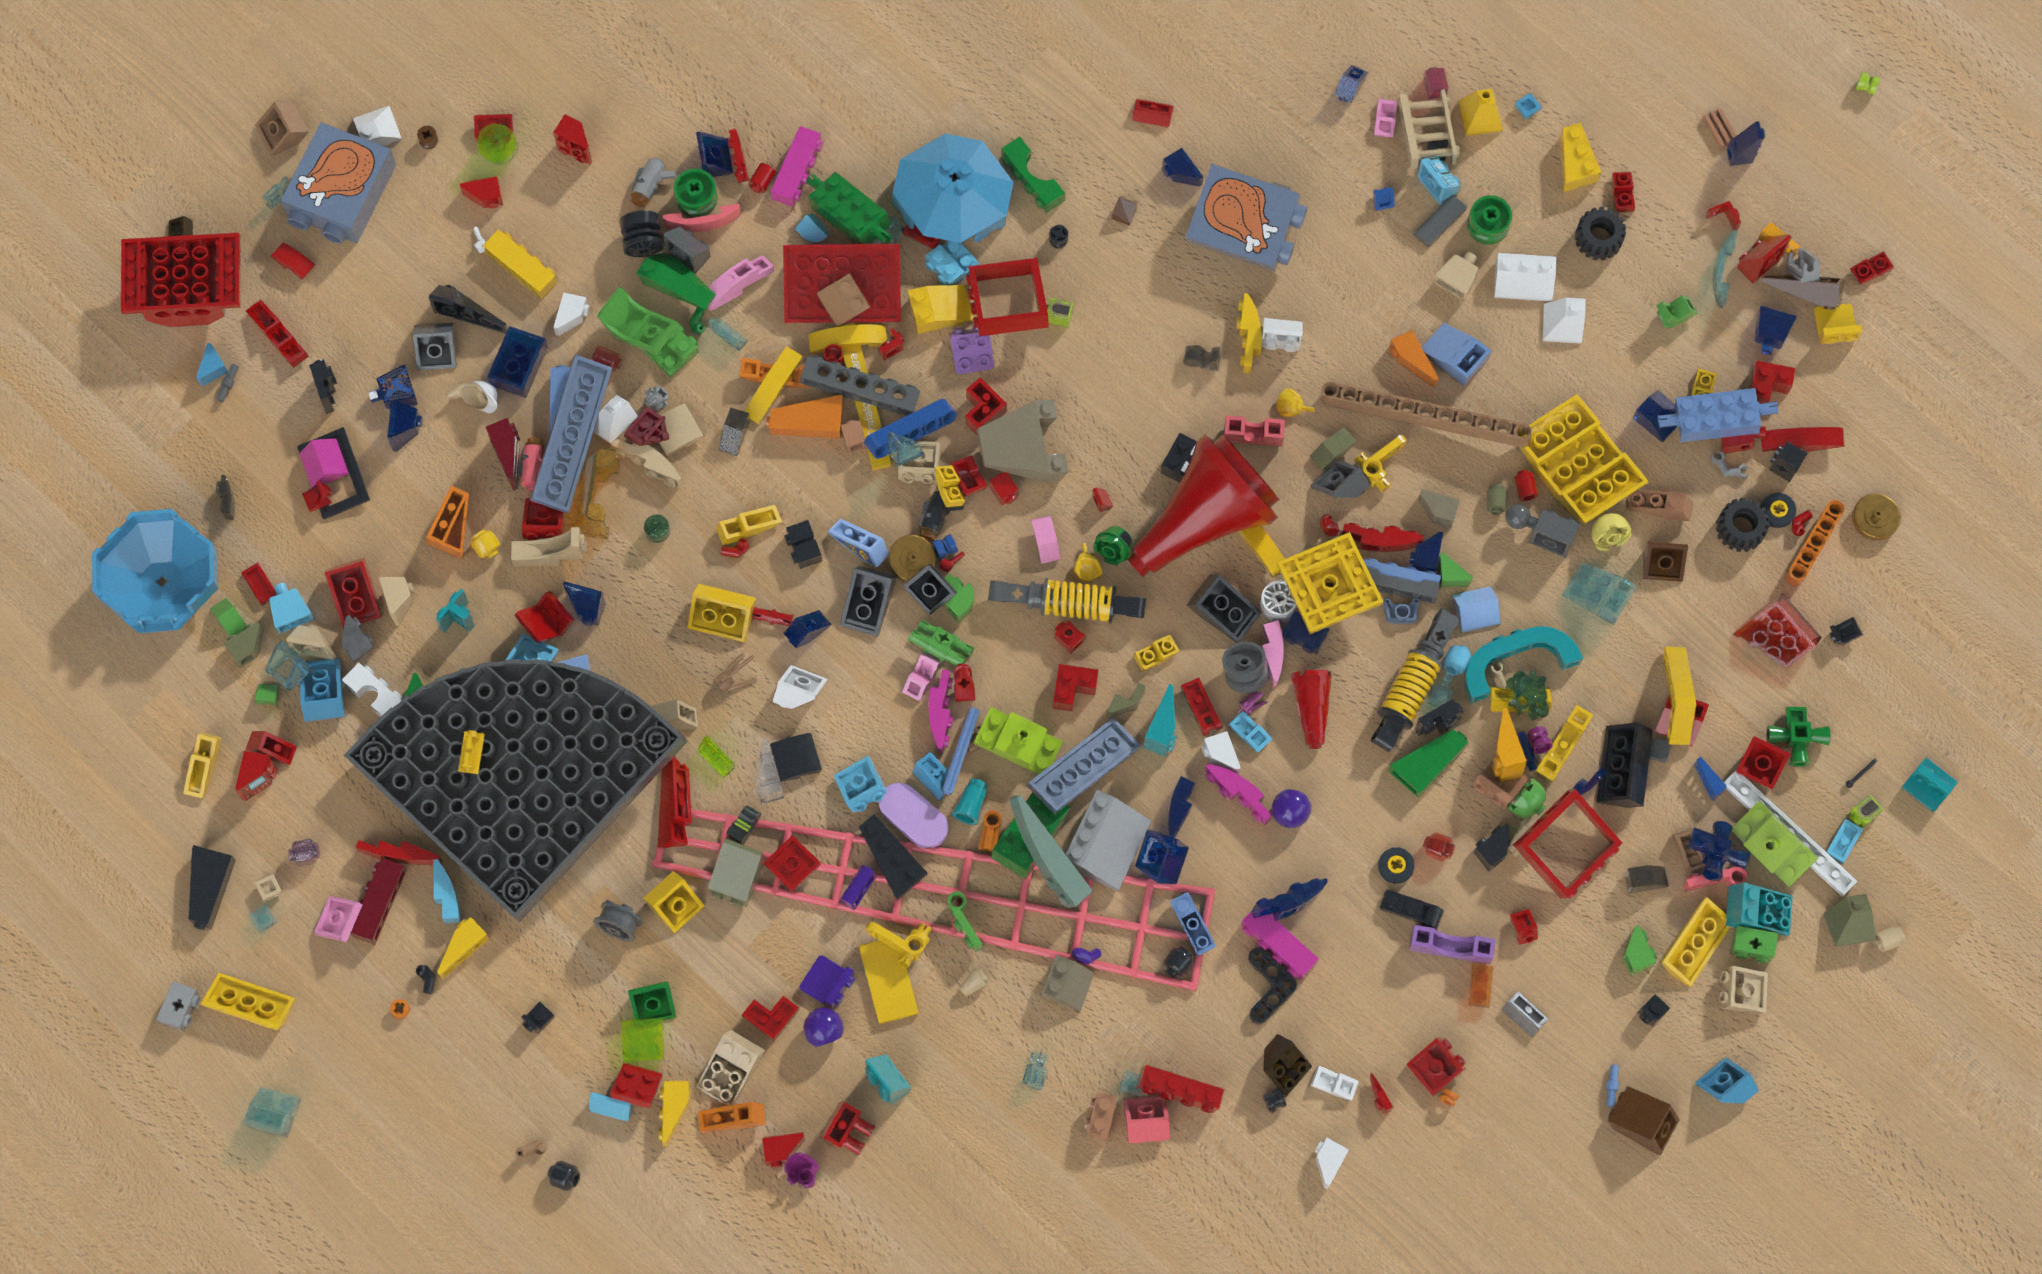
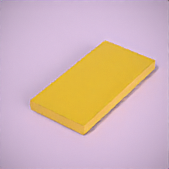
[859,935,919,1025]

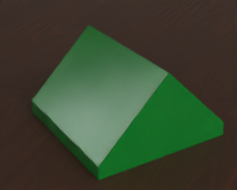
[628,981,677,1026]

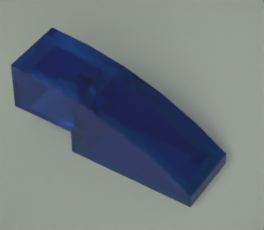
[1168,776,1195,843]

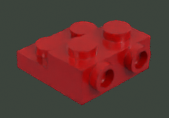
[522,498,564,541]
[1406,1037,1466,1096]

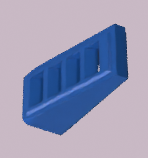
[1694,757,1727,801]

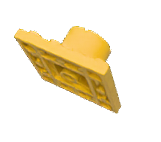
[1277,532,1383,634]

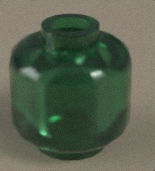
[644,514,670,543]

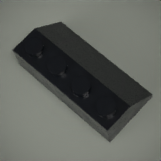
[1596,722,1653,808]

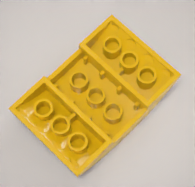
[1518,394,1649,524]

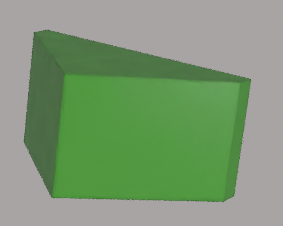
[1438,552,1473,587]
[210,598,247,636]

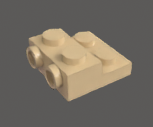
[898,441,940,484]
[1719,966,1768,1014]

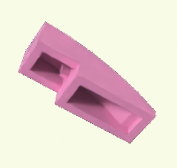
[1262,620,1284,687]

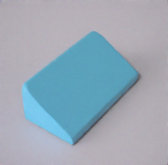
[589,1092,633,1121]

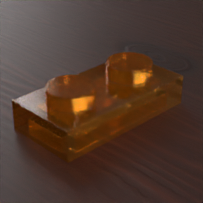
[1468,964,1493,1008]

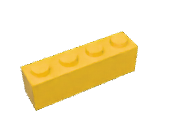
[483,229,557,299]

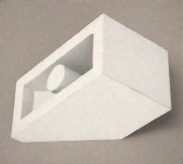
[553,292,590,336]
[1201,731,1241,774]
[1315,1138,1349,1189]

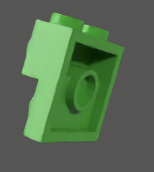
[643,323,699,378]

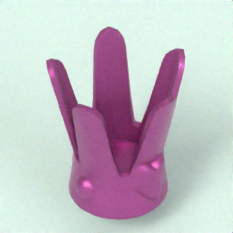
[1238,692,1268,715]

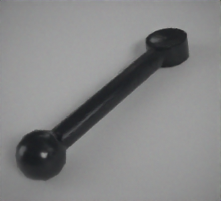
[1846,758,1878,788]

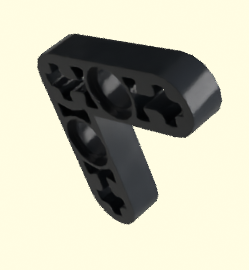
[1248,948,1297,1025]

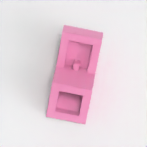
[1031,516,1061,564]
[902,651,941,701]

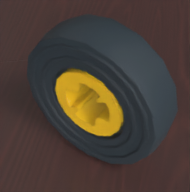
[1761,492,1796,528]
[1378,847,1415,884]

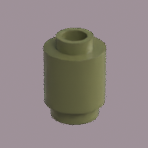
[1486,484,1507,515]

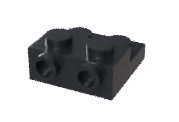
[309,359,337,414]
[1415,699,1464,736]

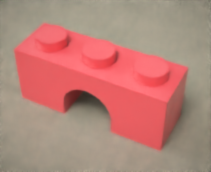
[1224,416,1285,446]

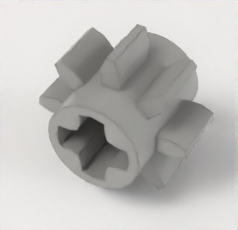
[644,386,669,411]

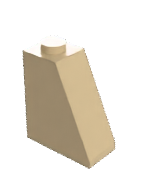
[650,700,698,730]

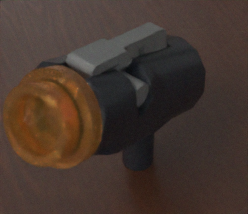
[919,490,964,542]

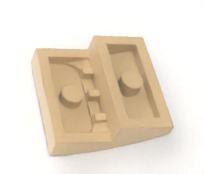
[659,404,703,457]

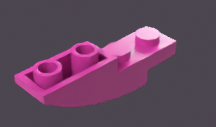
[928,669,954,754]
[1205,764,1272,826]

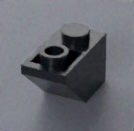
[1474,824,1510,871]

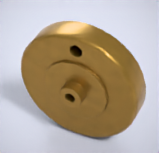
[1852,493,1901,541]
[888,535,936,582]

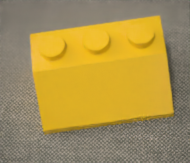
[687,584,756,643]

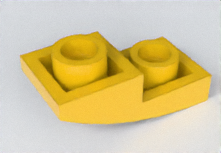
[1691,368,1717,396]
[935,465,965,507]
[1133,635,1180,672]

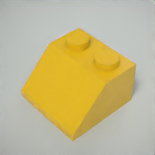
[643,871,705,934]

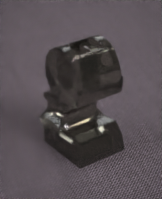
[1183,345,1221,371]

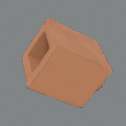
[841,420,866,453]

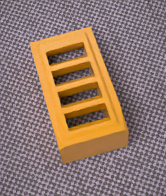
[1758,222,1800,257]

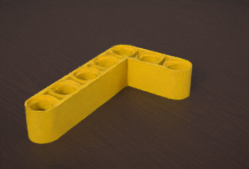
[1663,646,1696,745]

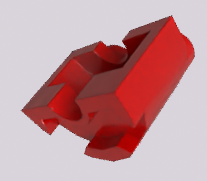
[950,455,988,498]

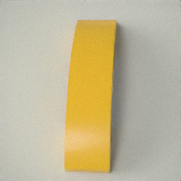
[808,325,887,354]
[1535,705,1594,782]

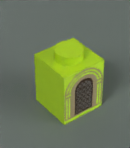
[1046,298,1073,328]
[1848,795,1884,828]

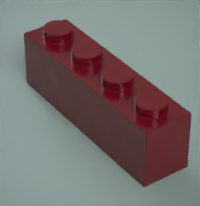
[350,857,407,945]

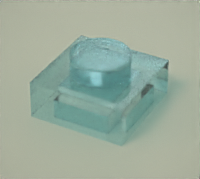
[249,904,278,933]
[1119,1070,1141,1097]

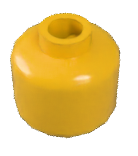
[471,529,501,560]

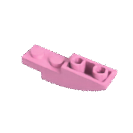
[708,255,774,311]

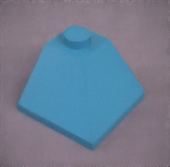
[1695,1057,1759,1104]

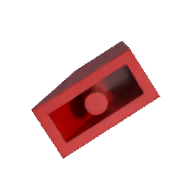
[459,176,503,209]
[245,731,297,765]
[762,1132,805,1168]

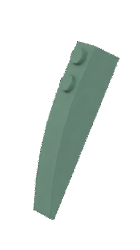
[1009,795,1093,908]

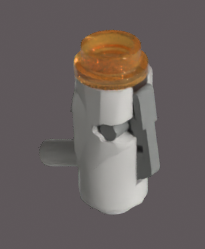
[631,158,676,207]

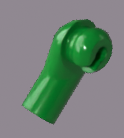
[689,307,706,335]

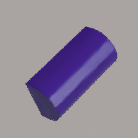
[840,865,876,910]

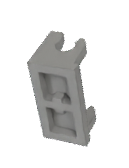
[1785,248,1820,282]

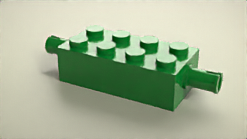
[806,171,893,244]

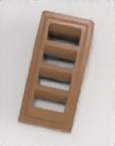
[1672,828,1707,873]

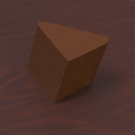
[1643,542,1688,582]

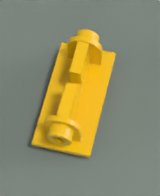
[458,730,485,774]

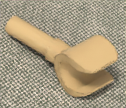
[1489,662,1508,689]

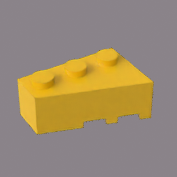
[1560,122,1601,193]

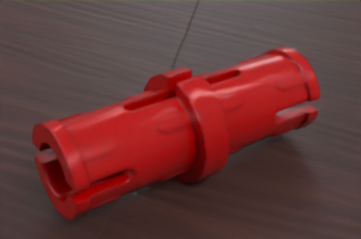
[752,607,794,627]

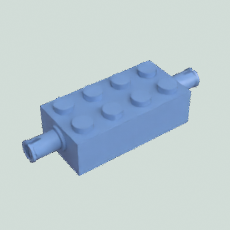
[1658,388,1778,442]

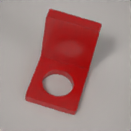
[1706,200,1741,231]

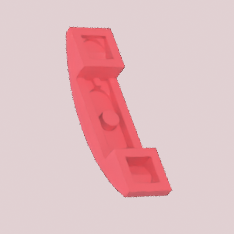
[663,204,741,232]

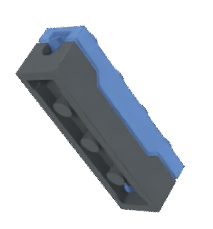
[1363,558,1441,604]

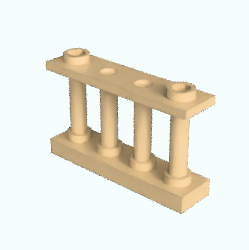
[1398,89,1460,169]

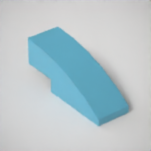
[433,859,461,924]

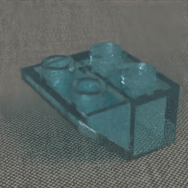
[243,1087,301,1138]

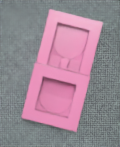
[1374,99,1398,138]

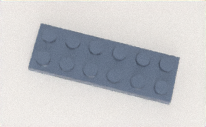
[1027,717,1141,815]

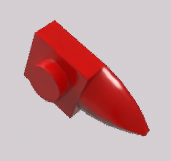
[1370,1073,1393,1115]

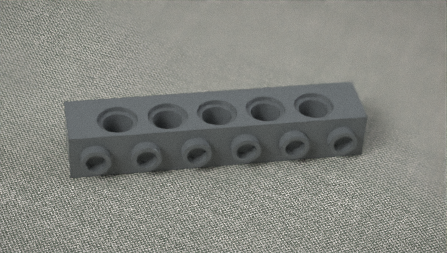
[800,356,920,416]

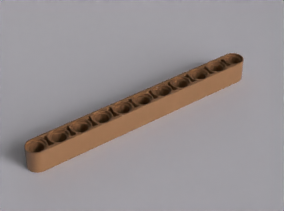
[1321,382,1532,447]

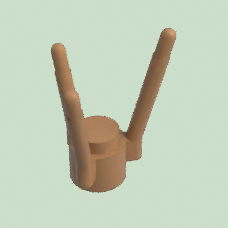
[714,653,757,693]

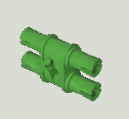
[908,620,975,666]

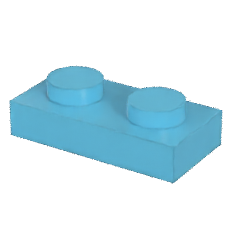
[1826,819,1863,864]

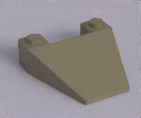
[977,400,1068,482]

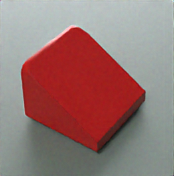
[1092,487,1113,512]

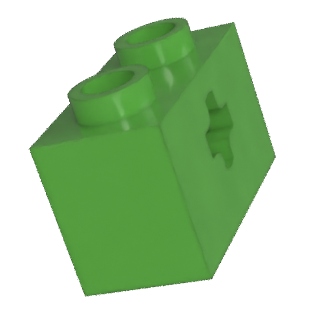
[1730,926,1778,963]

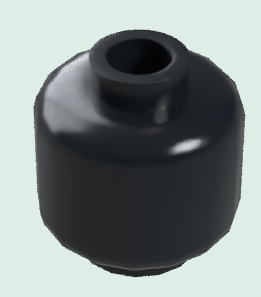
[1164,946,1194,978]
[548,1161,580,1191]

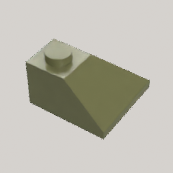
[1824,894,1876,947]

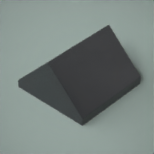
[903,563,957,615]

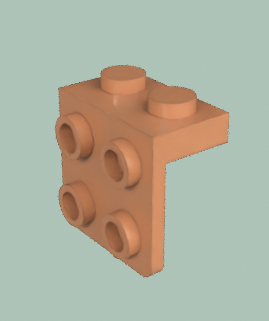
[1473,760,1528,810]

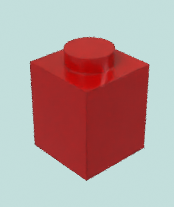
[989,472,1018,506]

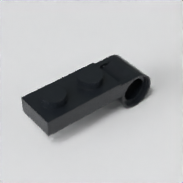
[1380,889,1444,930]

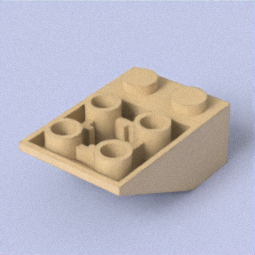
[696,1030,766,1106]

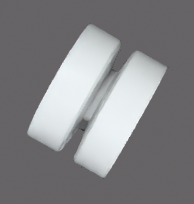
[1260,580,1296,623]

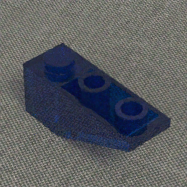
[1726,121,1765,166]

